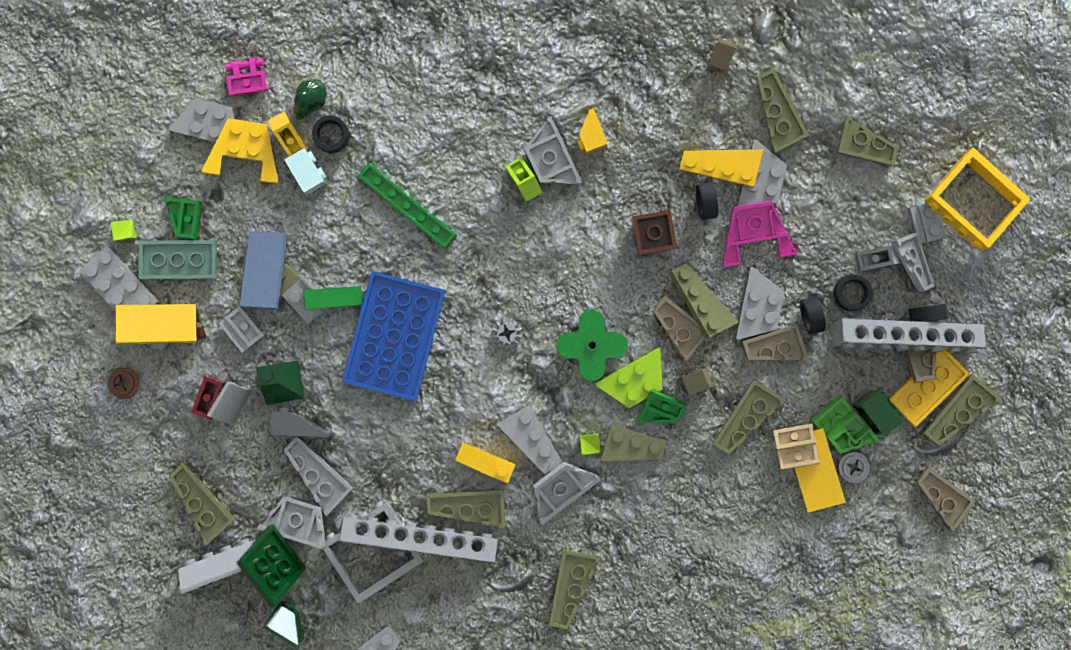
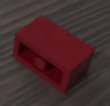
[191,376,226,419]

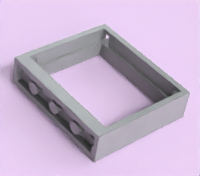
[323,501,425,604]

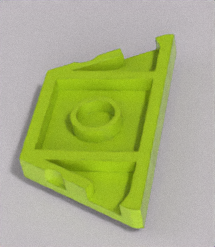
[595,347,662,408]

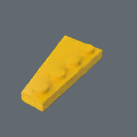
[679,149,764,188]

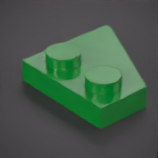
[164,197,202,240]
[636,389,687,424]

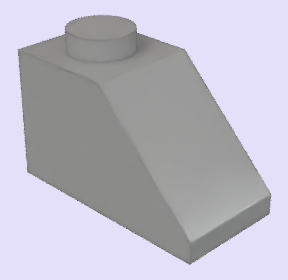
[857,245,902,271]

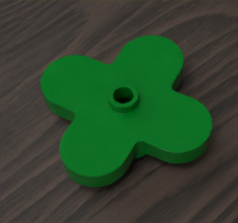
[556,310,628,381]

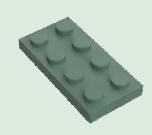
[139,240,217,279]

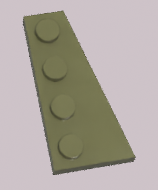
[756,68,809,154]
[669,264,739,340]
[922,374,1002,446]
[712,379,786,455]
[169,463,236,546]
[426,489,506,529]
[549,549,601,630]

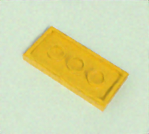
[116,304,196,344]
[889,350,970,428]
[795,428,846,513]

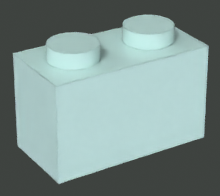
[285,148,327,195]

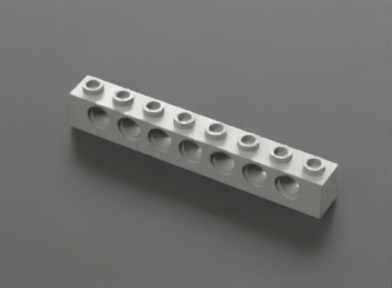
[834,318,986,354]
[338,514,498,563]

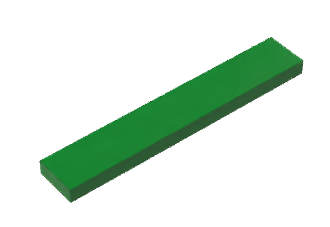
[357,162,457,249]

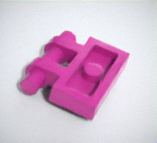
[225,58,268,96]

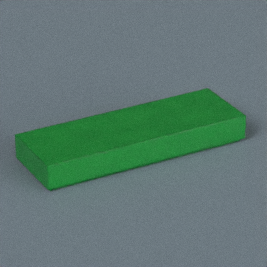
[303,286,363,310]

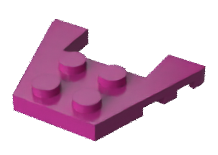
[722,200,797,267]

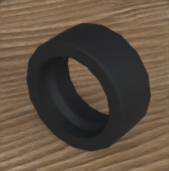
[312,115,350,153]
[696,182,718,220]
[833,274,873,311]
[800,296,826,335]
[908,304,948,322]

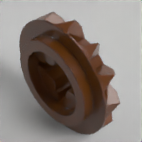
[108,368,139,398]

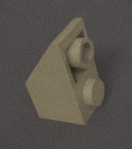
[707,38,737,75]
[680,368,714,395]

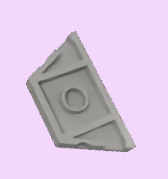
[169,98,235,143]
[524,116,582,184]
[737,139,787,206]
[735,267,785,340]
[533,462,601,525]
[257,497,326,550]

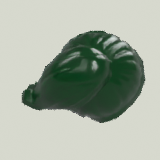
[294,79,327,120]

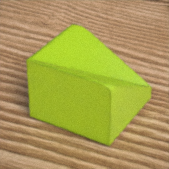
[110,220,136,242]
[579,433,600,455]

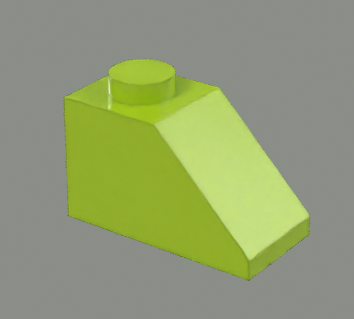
[505,157,543,202]

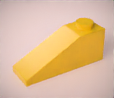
[455,442,515,483]

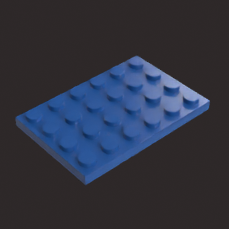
[342,271,446,401]

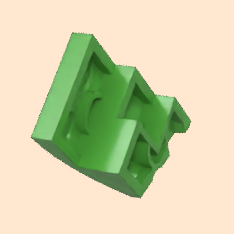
[811,395,880,453]

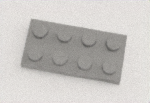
[79,245,160,311]

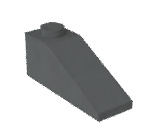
[270,407,331,437]

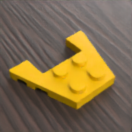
[202,118,278,184]

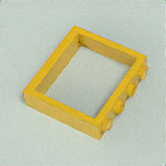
[924,148,1030,252]

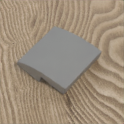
[207,381,251,424]

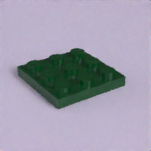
[236,524,306,608]

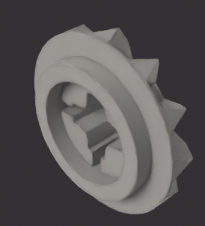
[492,318,522,349]
[838,452,870,483]

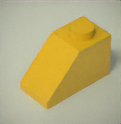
[577,108,608,155]
[268,111,307,157]

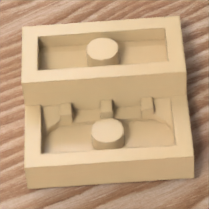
[773,424,820,471]

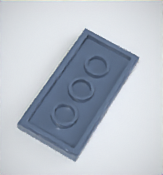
[240,231,288,309]

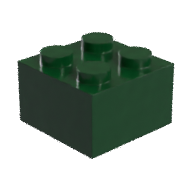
[852,390,903,436]

